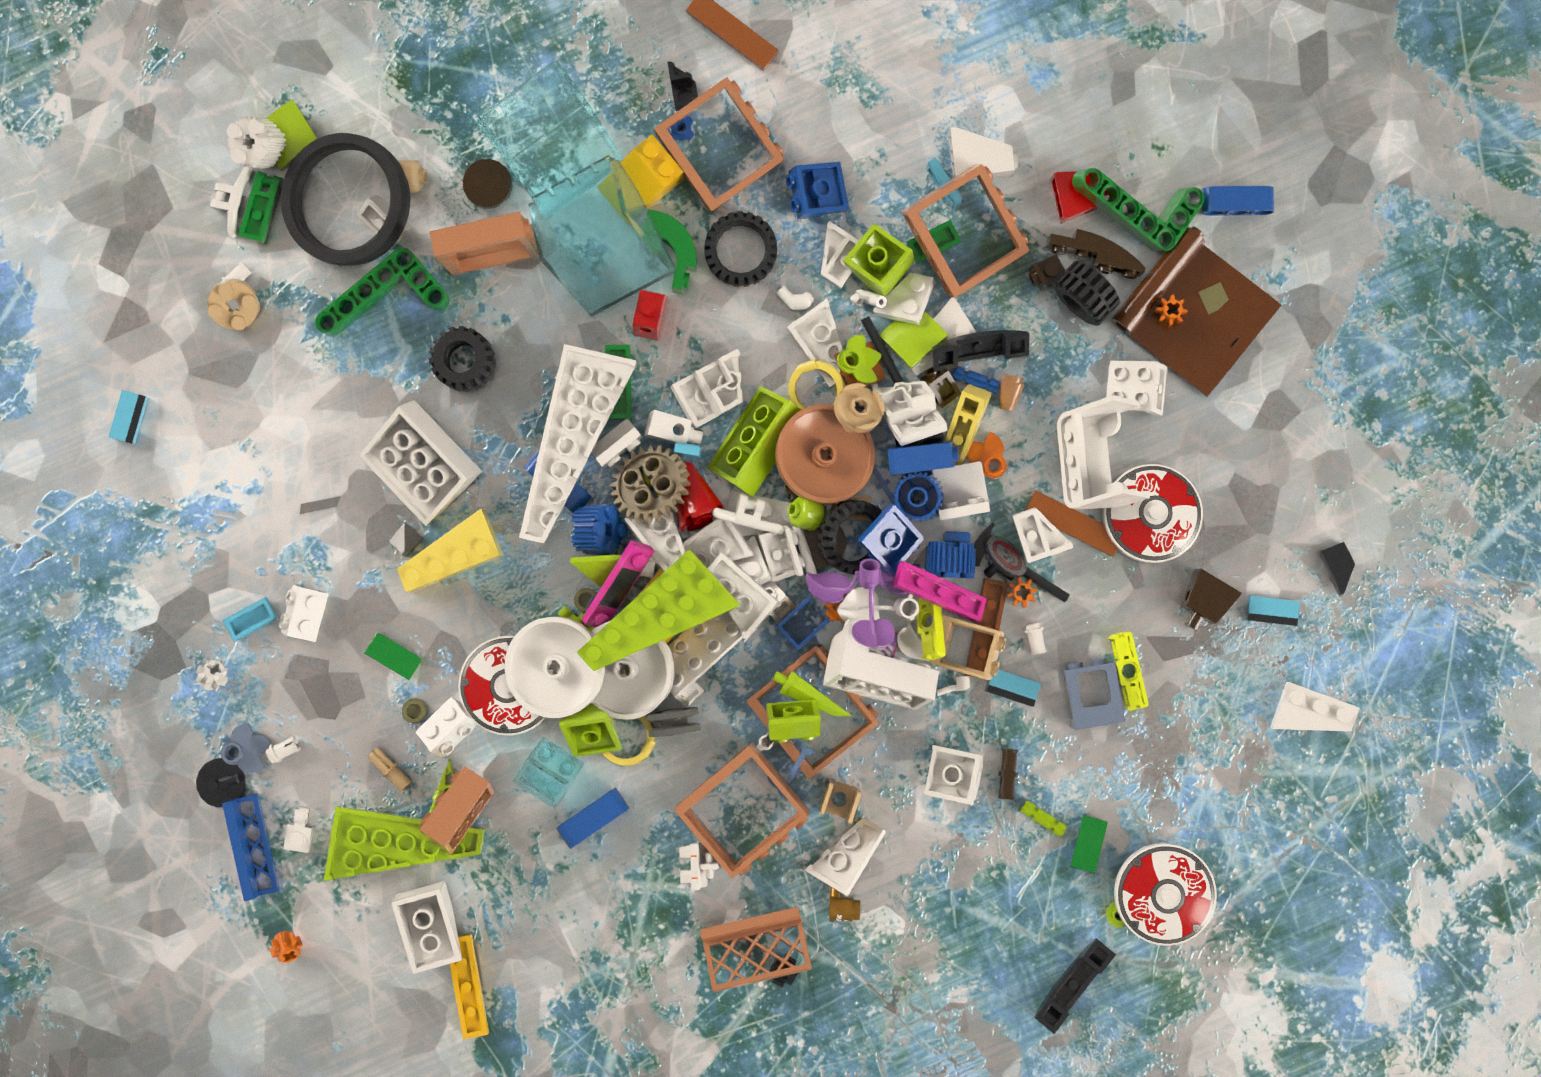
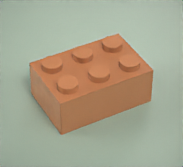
[420,766,495,855]

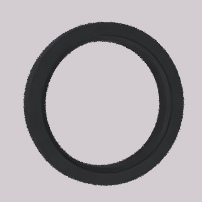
[281,133,411,266]

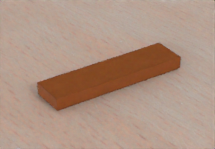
[686,0,778,71]
[1025,490,1118,557]
[964,578,1008,678]

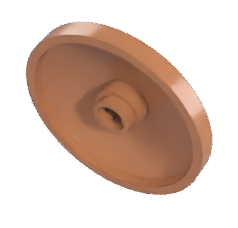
[775,404,875,505]

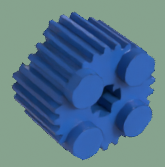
[893,471,944,522]
[571,505,628,555]
[925,541,976,579]

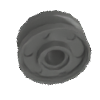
[646,707,701,737]

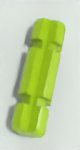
[1020,801,1067,837]

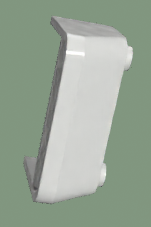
[1057,395,1150,509]

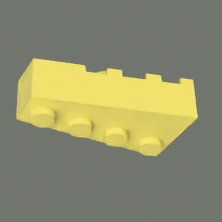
[397,509,504,592]

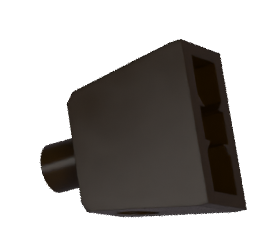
[1181,568,1242,631]

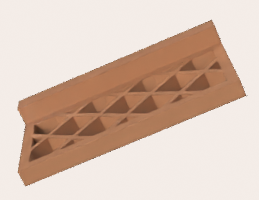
[700,907,812,992]

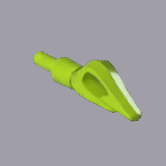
[429,759,454,813]

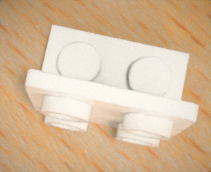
[1106,361,1167,416]
[933,461,990,520]

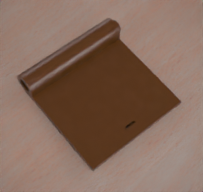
[1111,226,1282,397]

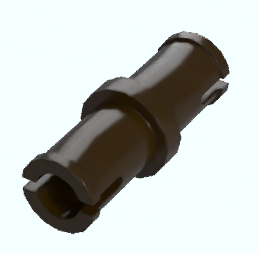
[998,749,1018,800]

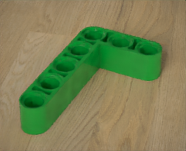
[1072,168,1204,251]
[315,247,450,337]

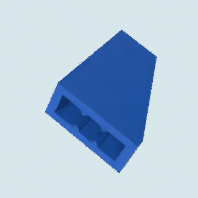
[888,441,959,475]

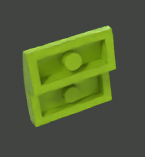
[266,99,318,171]
[879,311,948,369]

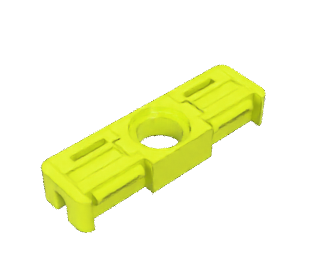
[916,598,946,661]
[1108,632,1148,711]

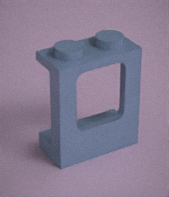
[1062,658,1125,730]

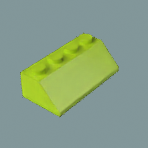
[707,386,801,497]

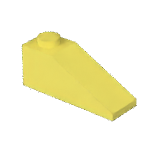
[944,384,992,465]

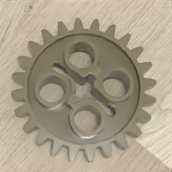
[610,445,691,524]

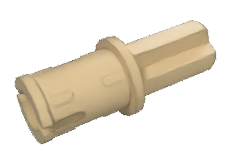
[368,748,412,793]

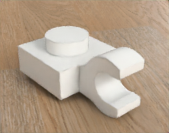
[283,807,314,853]

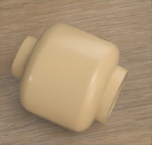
[398,160,428,193]

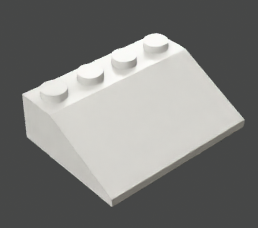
[359,400,482,526]

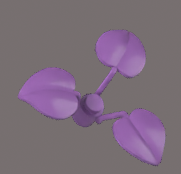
[806,559,921,648]

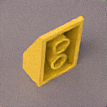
[597,134,685,225]

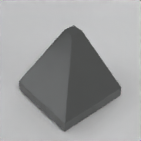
[389,522,424,557]

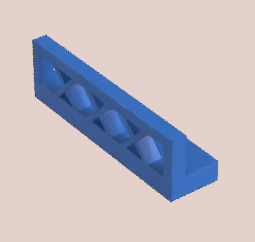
[222,793,280,902]

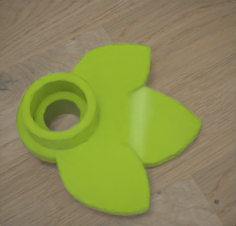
[837,335,881,384]

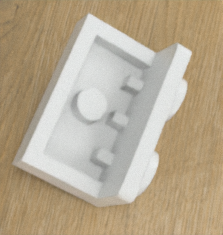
[591,419,643,469]
[757,525,805,582]
[279,585,328,642]
[416,697,477,758]

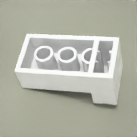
[823,619,939,710]

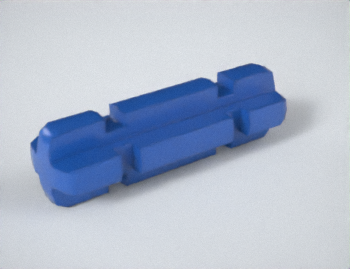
[952,366,1000,394]

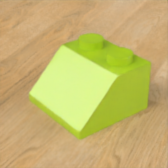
[843,223,915,297]
[766,699,821,743]

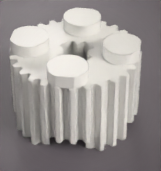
[226,116,287,169]

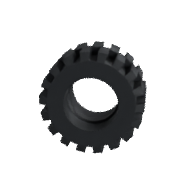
[1053,261,1120,326]
[429,326,496,392]

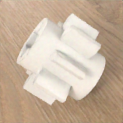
[196,660,228,691]

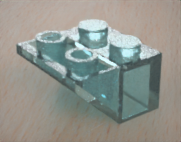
[512,737,585,809]

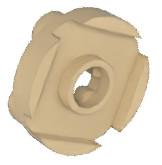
[208,279,260,330]
[834,383,885,433]

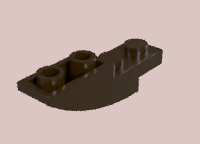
[1045,229,1145,279]

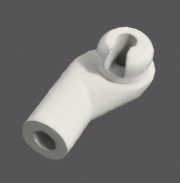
[776,286,814,310]
[850,289,887,308]

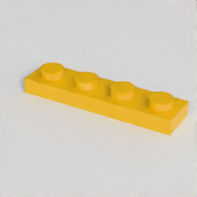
[450,933,489,1039]

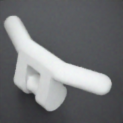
[210,167,253,238]
[712,494,784,534]

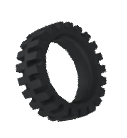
[704,211,777,287]
[818,500,882,575]

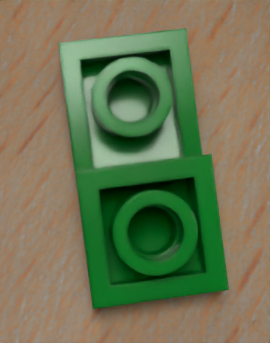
[364,632,422,680]
[1070,815,1108,874]

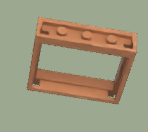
[654,77,784,214]
[900,164,1030,298]
[429,212,541,276]
[746,644,879,780]
[674,742,810,878]

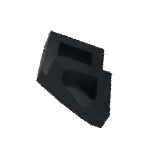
[667,61,700,112]
[1320,542,1355,597]

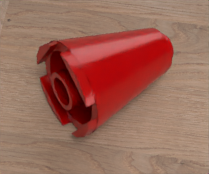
[675,460,725,531]

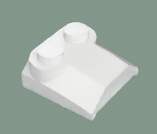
[923,745,983,805]

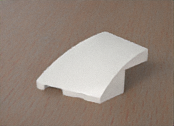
[670,349,743,428]
[870,381,947,446]

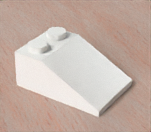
[391,881,462,974]

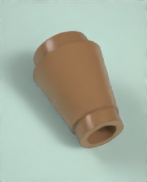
[999,374,1025,412]

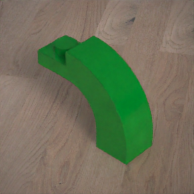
[641,209,697,294]

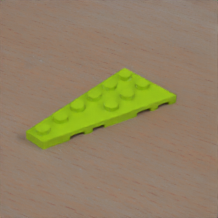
[576,549,741,671]
[324,806,485,881]

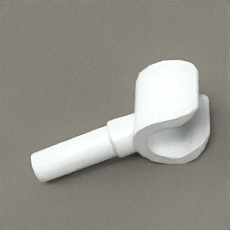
[936,676,970,696]
[748,733,777,761]

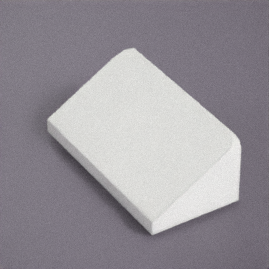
[357,195,412,249]

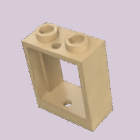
[929,615,1006,680]

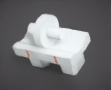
[679,841,720,890]

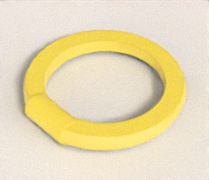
[788,359,845,410]
[602,715,656,766]

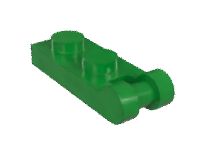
[238,171,283,244]

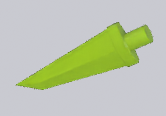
[772,671,852,716]

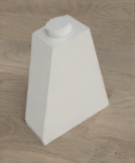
[948,127,1018,181]

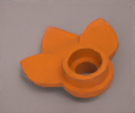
[966,432,1007,479]

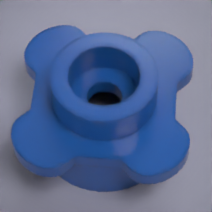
[670,116,694,141]

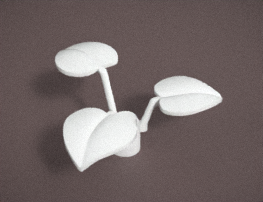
[837,544,932,662]

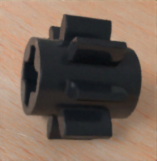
[769,954,798,988]

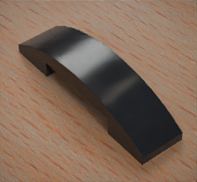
[932,330,1030,371]
[1034,938,1116,1034]

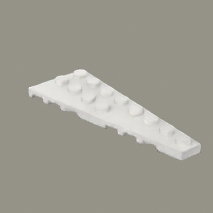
[519,344,636,544]

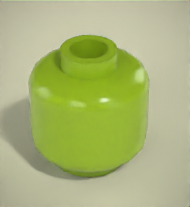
[788,497,826,531]

